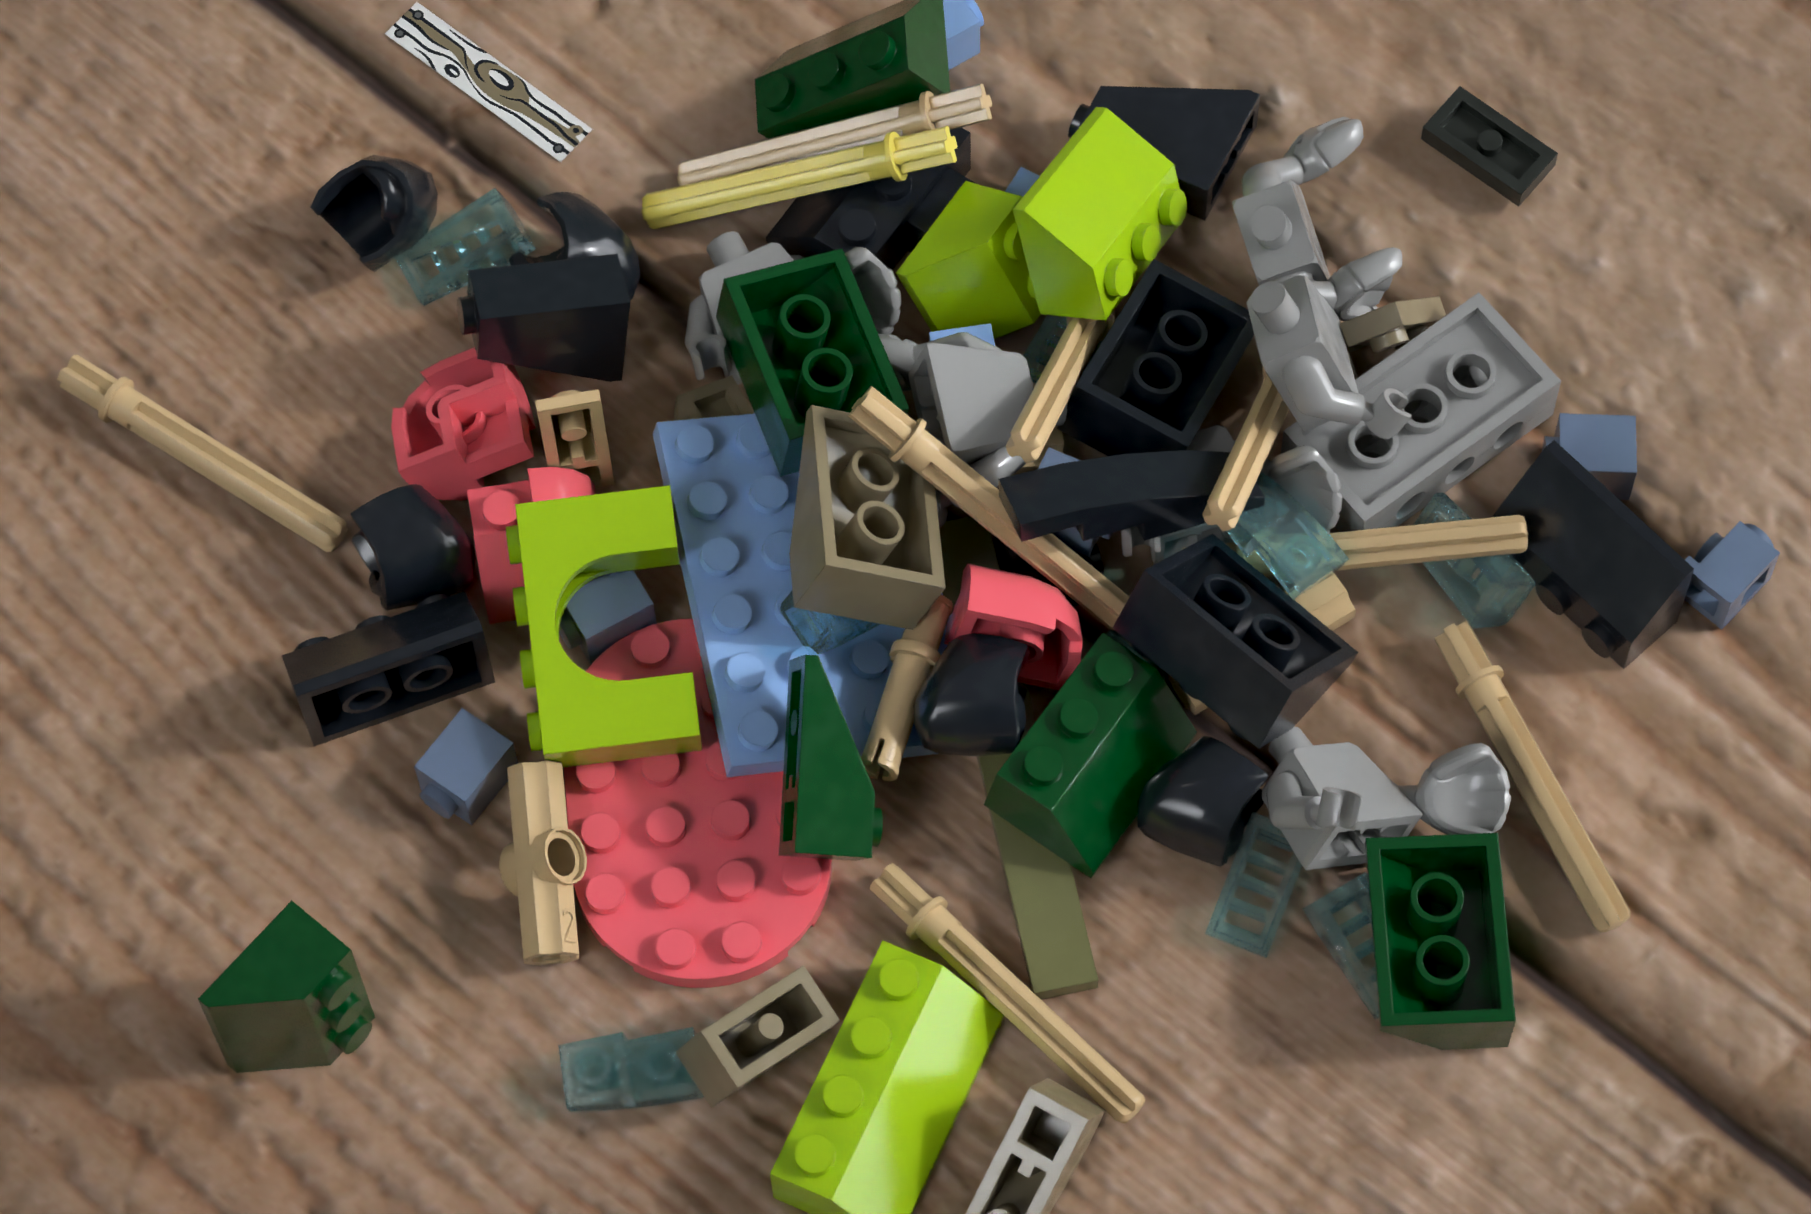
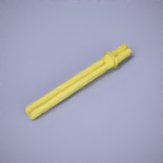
[641,126,957,229]

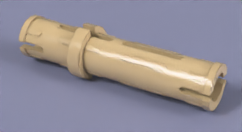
[861,595,954,781]

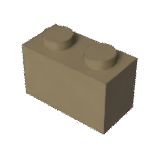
[675,965,840,1108]

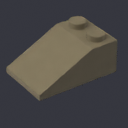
[789,405,946,630]

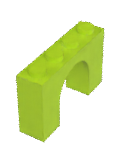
[506,485,702,768]

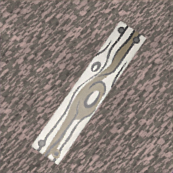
[385,2,593,162]

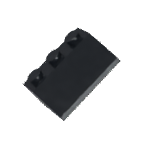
[766,127,971,270]
[1057,259,1254,456]
[1493,440,1694,669]
[1112,534,1358,749]
[282,591,495,747]

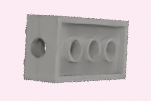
[1281,292,1561,532]

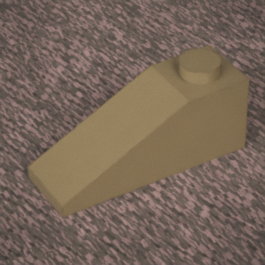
[966,1078,1106,1214]

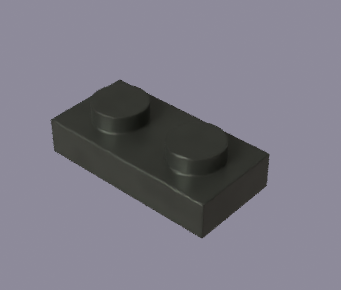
[1421,86,1558,207]

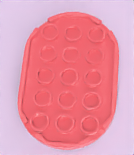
[564,619,832,988]

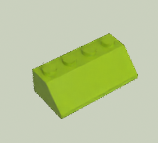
[770,940,1004,1214]

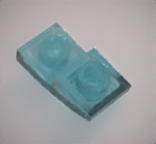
[1227,472,1349,600]
[558,1027,705,1112]

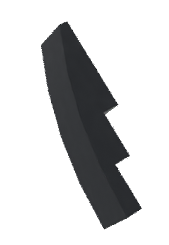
[998,450,1265,542]

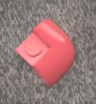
[391,347,536,501]
[467,467,596,624]
[944,564,1083,690]

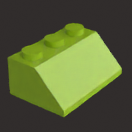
[1013,107,1187,321]

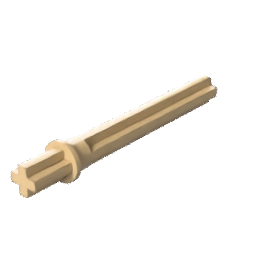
[677,83,992,186]
[1006,308,1116,463]
[57,354,348,552]
[1202,367,1289,531]
[848,386,1129,630]
[1182,515,1528,577]
[1434,621,1630,933]
[870,863,1145,1124]

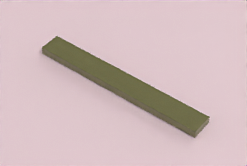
[939,516,1099,1000]

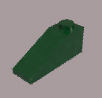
[779,655,883,861]

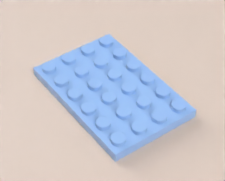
[653,413,947,777]

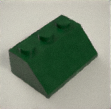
[755,0,950,139]
[716,248,909,477]
[984,633,1197,878]
[1365,833,1516,1050]
[198,900,375,1073]

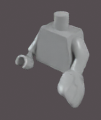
[1232,117,1379,310]
[685,231,901,385]
[1246,247,1411,439]
[879,332,1067,528]
[1121,425,1343,565]
[1262,727,1511,870]

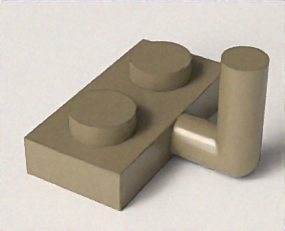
[1340,296,1446,380]

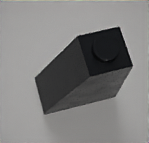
[1068,86,1260,221]
[457,254,630,382]

